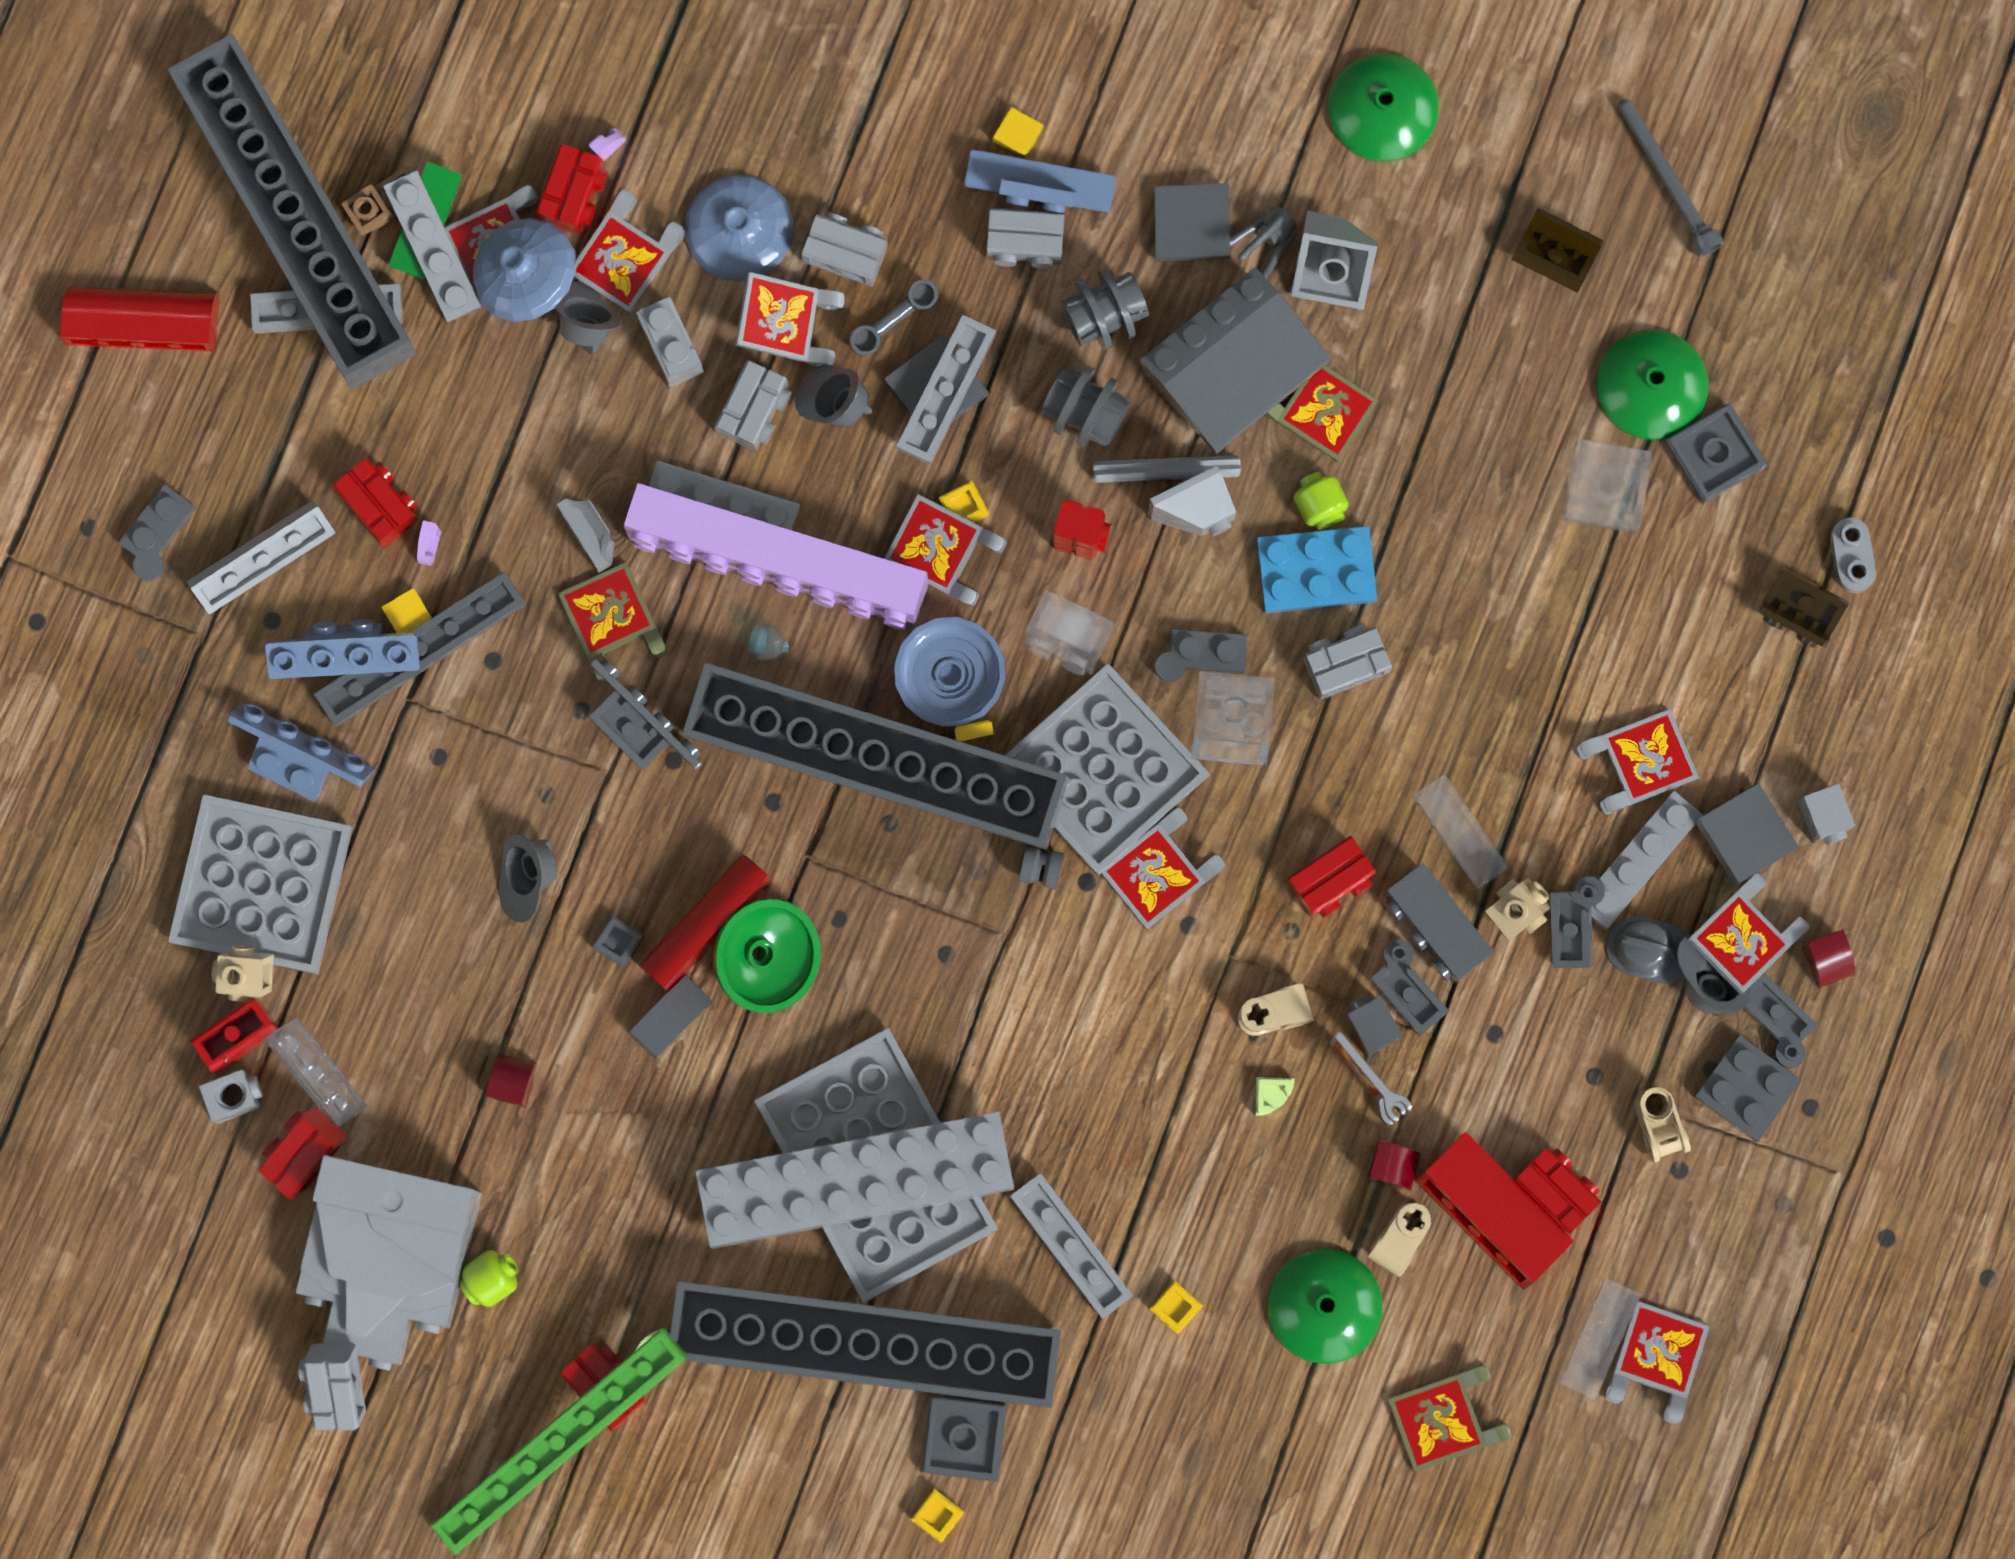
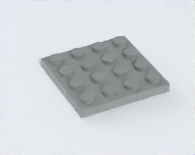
[1005,663,1210,876]
[168,795,353,975]

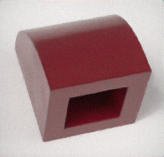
[1801,929,1855,989]
[485,1054,537,1107]
[1367,1140,1421,1191]

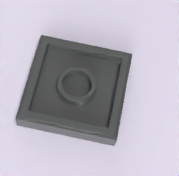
[1155,183,1231,262]
[884,335,989,422]
[1664,403,1768,505]
[1695,783,1799,886]
[922,1396,1007,1482]

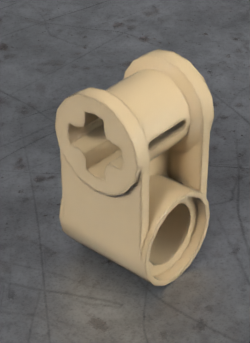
[1237,984,1314,1036]
[1634,1087,1691,1163]
[1367,1203,1431,1278]

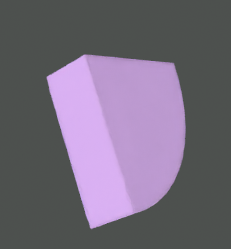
[589,128,627,162]
[417,520,441,566]

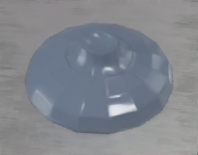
[685,174,794,281]
[473,218,576,322]
[894,617,1005,727]

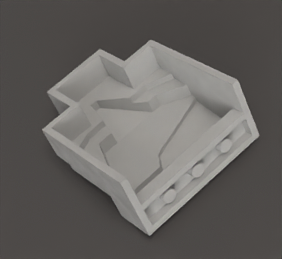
[296,1156,482,1371]

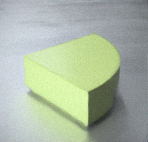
[1255,1077,1295,1116]

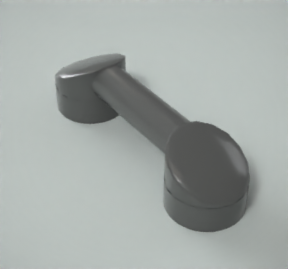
[849,280,938,356]

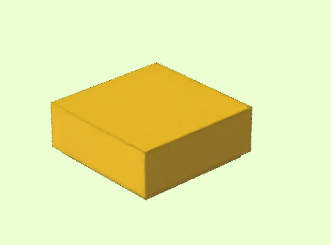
[993,107,1044,159]
[939,480,989,523]
[381,588,432,633]
[953,720,994,742]
[1149,1280,1203,1335]
[911,1489,964,1543]

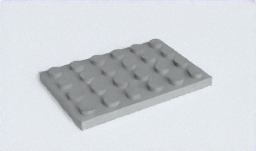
[754,1028,998,1303]

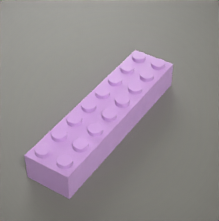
[624,483,928,630]

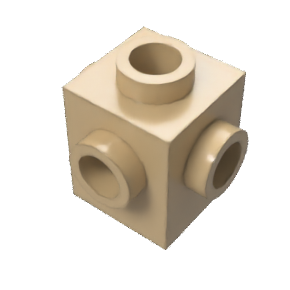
[1485,877,1551,941]
[212,945,274,1002]

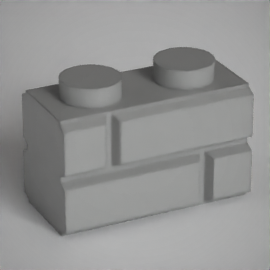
[987,208,1064,269]
[802,213,888,287]
[636,297,703,387]
[714,360,791,452]
[1303,624,1392,700]
[299,1343,366,1430]

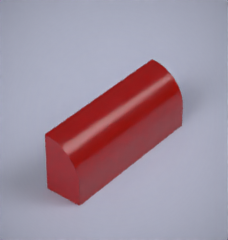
[60,286,219,352]
[639,854,771,993]
[1415,1131,1574,1290]

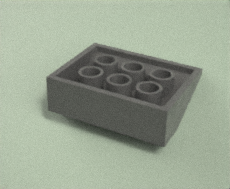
[1140,267,1331,454]

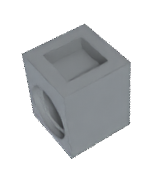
[1797,784,1855,846]
[199,1070,263,1124]

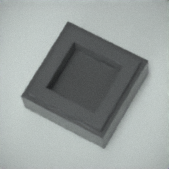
[591,915,645,969]

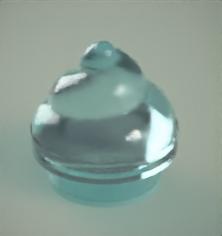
[748,624,789,662]

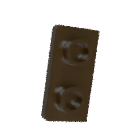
[1511,209,1604,293]
[1759,566,1849,648]

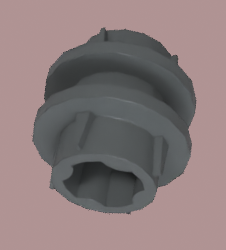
[1061,268,1149,350]
[1042,366,1131,448]

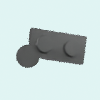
[119,484,196,581]
[1155,629,1247,682]
[1550,875,1606,968]
[1370,939,1449,1037]
[1744,973,1818,1068]

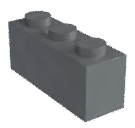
[1384,863,1494,984]

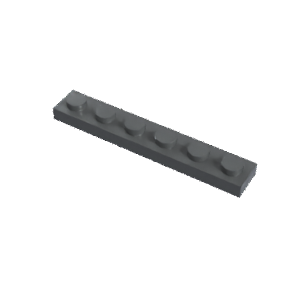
[314,572,526,727]

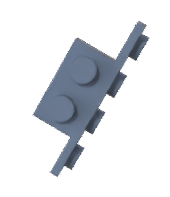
[965,150,1116,213]
[265,619,420,679]
[227,703,375,802]

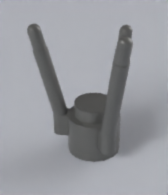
[1206,206,1297,279]

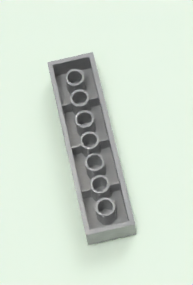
[696,1112,1014,1249]

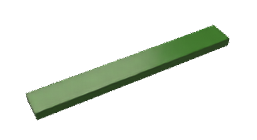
[430,1327,688,1555]

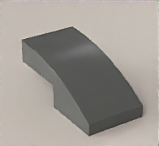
[629,975,713,1060]

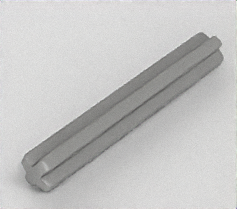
[1093,455,1241,483]

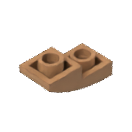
[341,166,412,236]

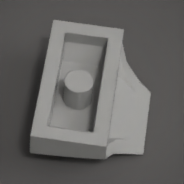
[556,499,615,574]

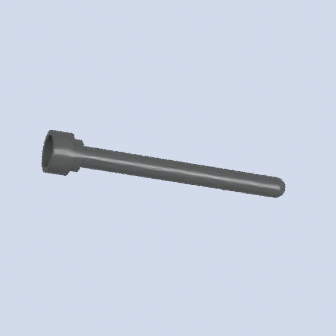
[1619,99,1725,258]

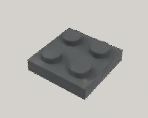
[1694,1035,1802,1142]

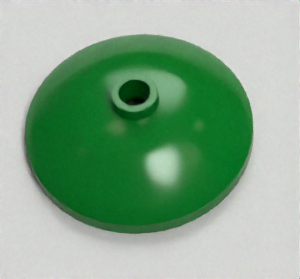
[1328,53,1439,162]
[1596,329,1708,440]
[713,899,821,1013]
[1267,1248,1383,1364]

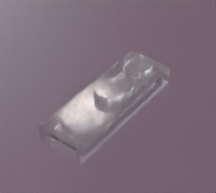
[1412,774,1509,890]
[265,1018,367,1127]
[1558,1278,1641,1400]

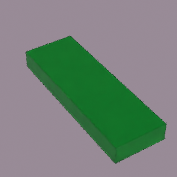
[388,161,463,280]

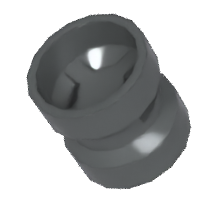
[1019,845,1064,890]

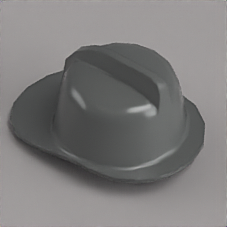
[554,281,621,354]
[795,365,872,427]
[499,833,557,923]
[1606,916,1688,984]
[1676,933,1751,1016]

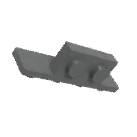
[589,658,702,770]

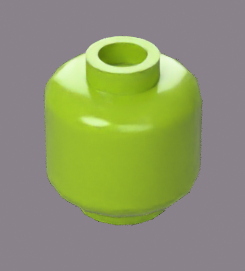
[1294,472,1349,530]
[460,1250,519,1307]

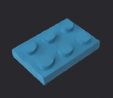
[1257,526,1377,613]

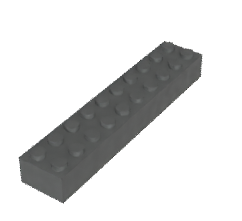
[167,33,417,391]
[682,662,1069,850]
[670,1281,1061,1408]

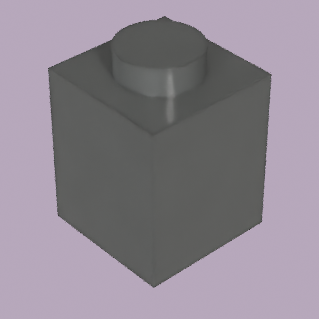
[1345,994,1403,1057]

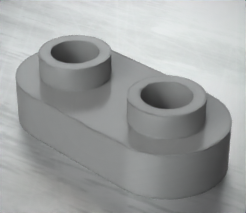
[1830,517,1876,593]

